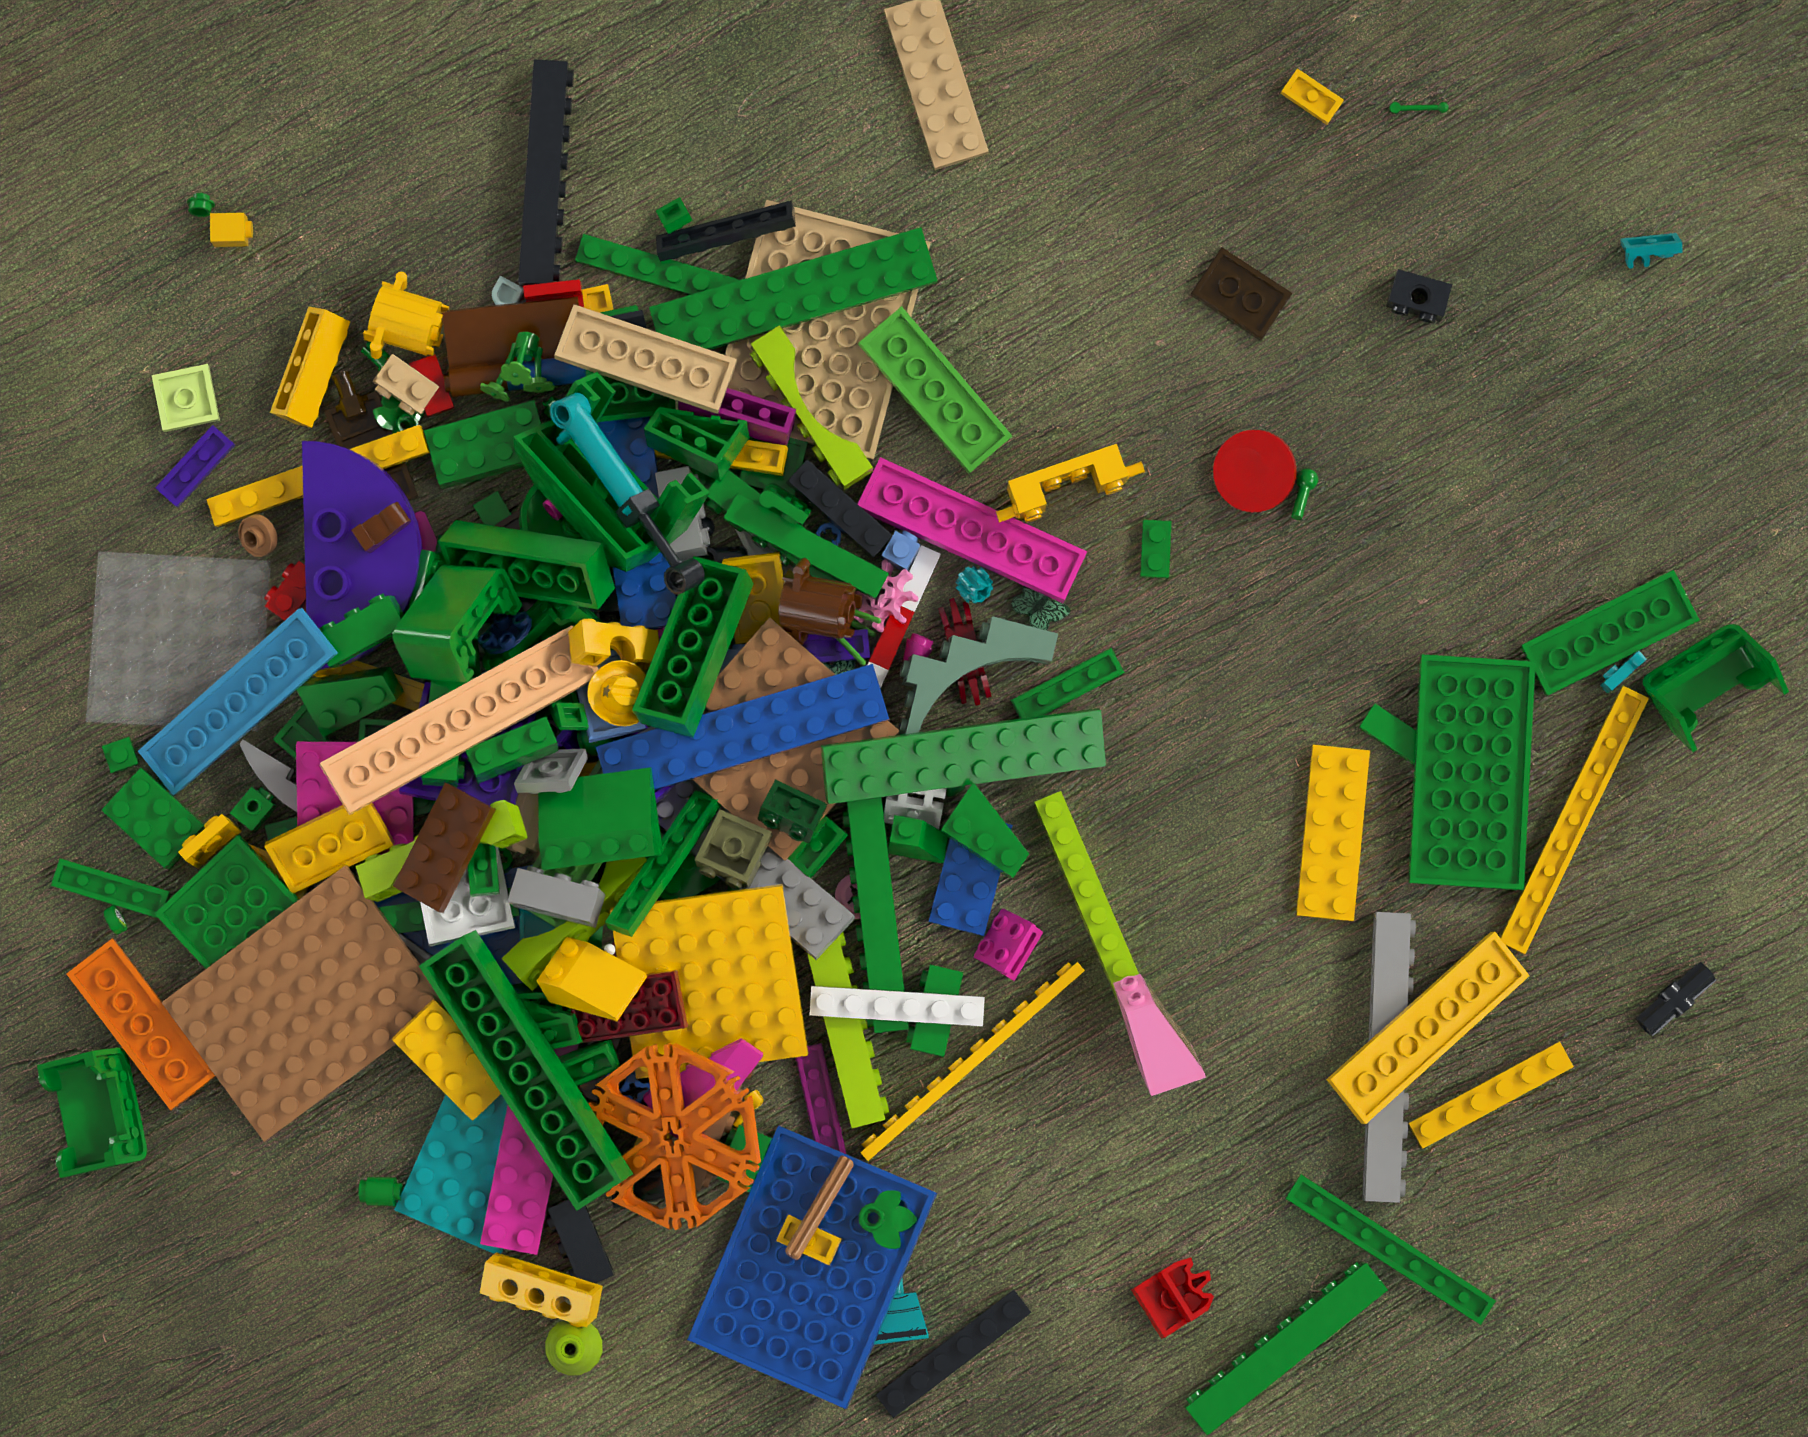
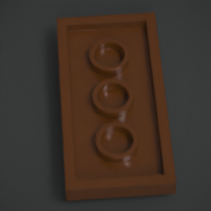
[393,782,496,913]

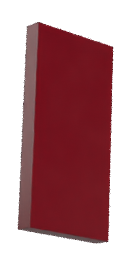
[571,970,688,1043]

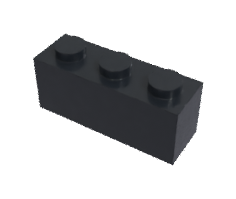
[546,1200,615,1283]

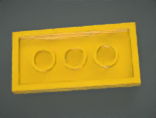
[264,803,395,894]
[392,998,501,1121]

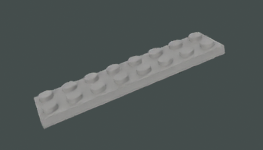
[657,779,855,960]

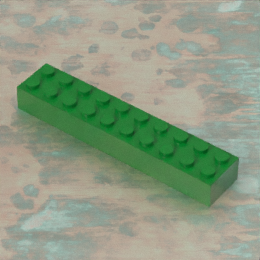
[419,930,633,1211]

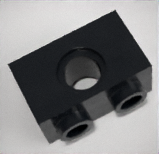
[1386,269,1453,324]

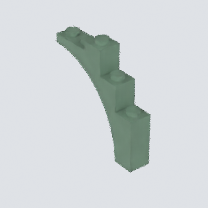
[897,616,1058,735]

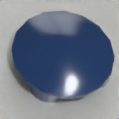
[478,611,532,654]

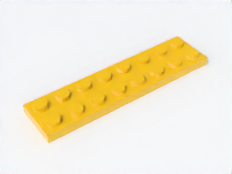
[1326,931,1529,1124]

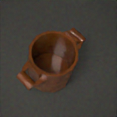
[778,558,862,645]

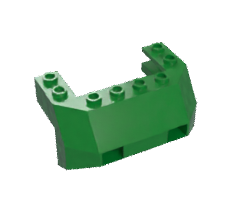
[513,372,710,572]

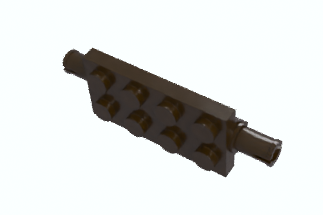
[324,371,419,501]

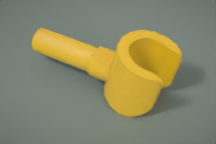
[733,1090,763,1128]

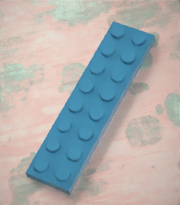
[138,608,338,795]

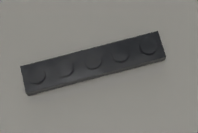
[656,200,796,262]

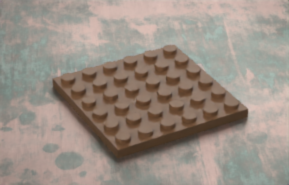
[692,617,900,861]

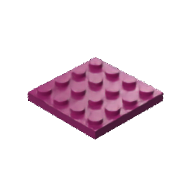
[296,741,414,855]

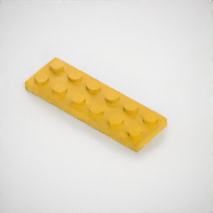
[1296,745,1370,922]

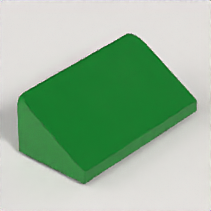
[559,1039,620,1086]

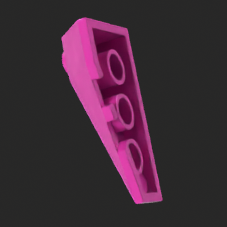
[643,1038,763,1139]

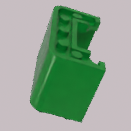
[392,564,522,683]

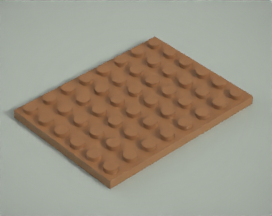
[161,865,445,1142]

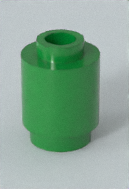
[359,1177,402,1206]

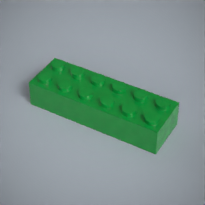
[438,520,615,609]
[632,556,754,738]

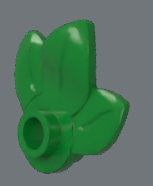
[373,396,424,434]
[859,1190,917,1249]

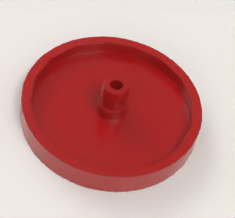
[1213,430,1297,512]

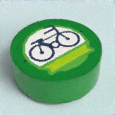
[103,905,128,935]

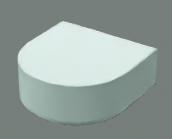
[492,276,524,305]

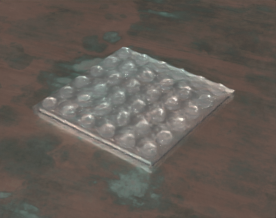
[86,551,271,732]

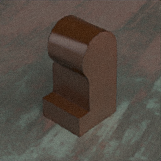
[351,502,411,553]

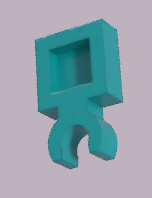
[1600,651,1646,694]

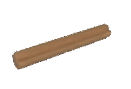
[785,1156,854,1260]

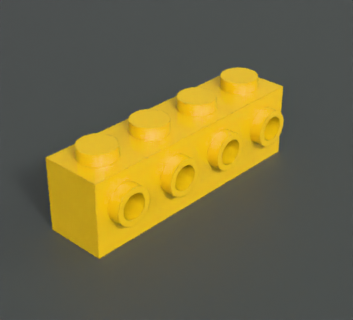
[270,307,351,428]

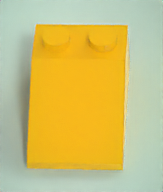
[537,937,647,1021]

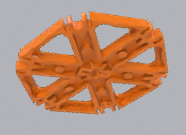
[588,1043,761,1230]

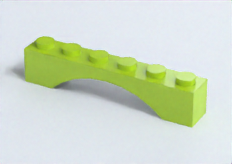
[750,325,873,490]
[356,800,528,902]
[502,857,647,991]

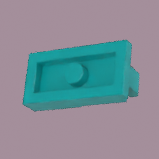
[1620,233,1683,269]

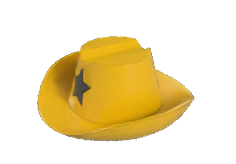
[587,660,646,726]

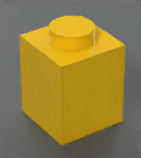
[210,213,253,247]

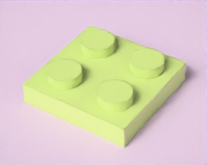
[152,364,220,432]

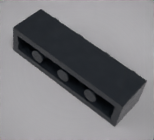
[786,460,892,559]

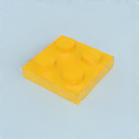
[178,814,242,869]

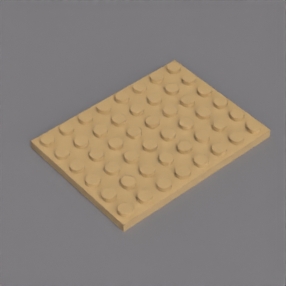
[725,200,931,461]

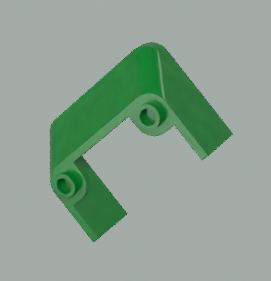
[1643,624,1789,752]

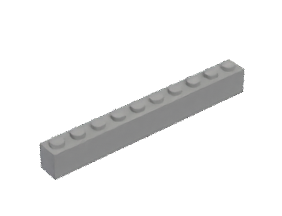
[1362,912,1416,1203]

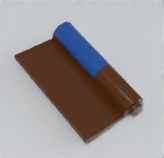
[442,296,585,397]

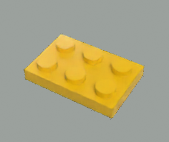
[722,552,792,644]

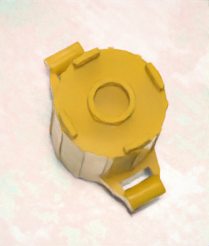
[363,272,449,359]

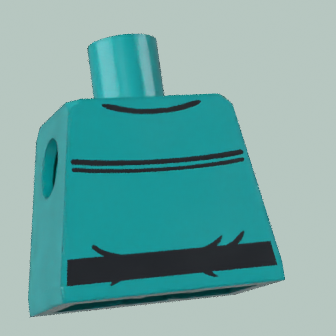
[874,1278,929,1345]

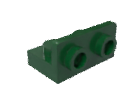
[757,779,827,843]

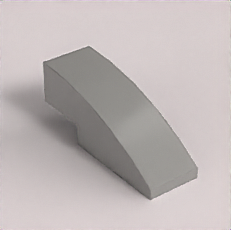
[240,739,297,812]

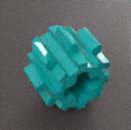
[956,566,993,604]

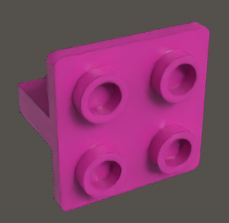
[974,908,1043,981]

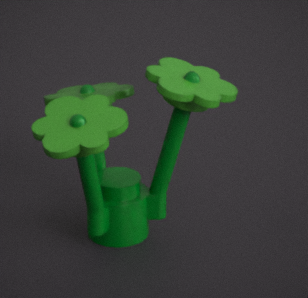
[480,332,555,402]

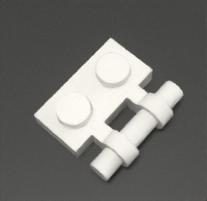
[883,788,947,830]

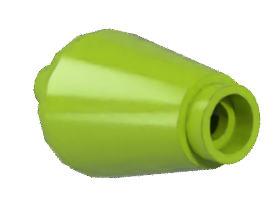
[545,1320,603,1376]

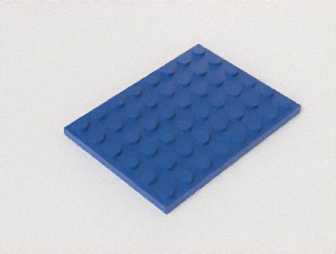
[687,1126,937,1409]

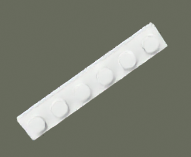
[810,986,985,1026]

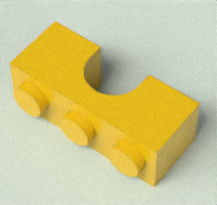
[568,619,659,673]

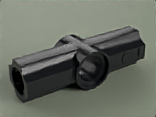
[1635,962,1717,1037]

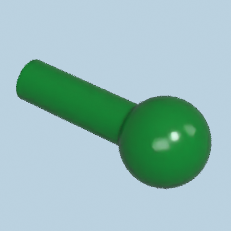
[1291,468,1318,520]

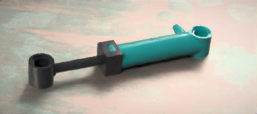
[550,393,705,594]

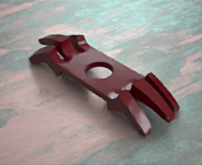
[938,598,992,706]

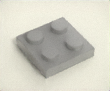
[514,749,588,794]

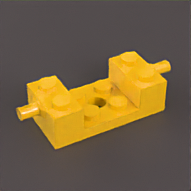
[996,444,1145,523]

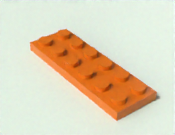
[66,938,216,1111]

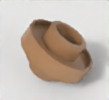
[238,514,278,557]

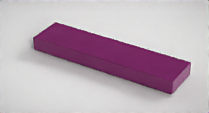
[795,1043,846,1154]

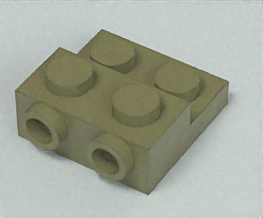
[695,809,773,890]

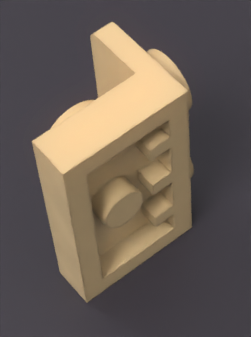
[372,354,439,416]

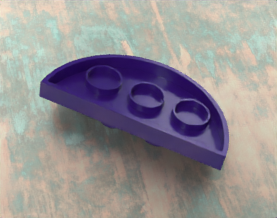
[302,441,422,671]

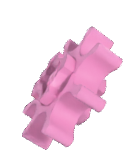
[854,560,918,632]

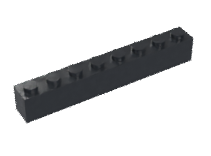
[518,59,574,287]

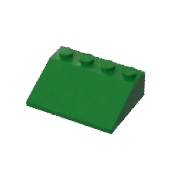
[538,767,663,870]

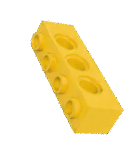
[480,1252,603,1327]

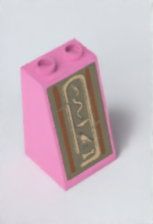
[1113,974,1206,1096]

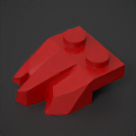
[1131,1257,1214,1339]

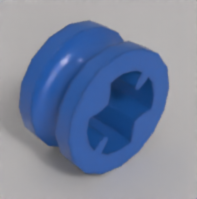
[816,523,841,546]

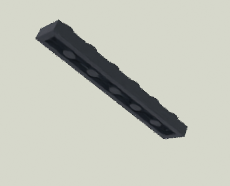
[876,1289,1032,1418]

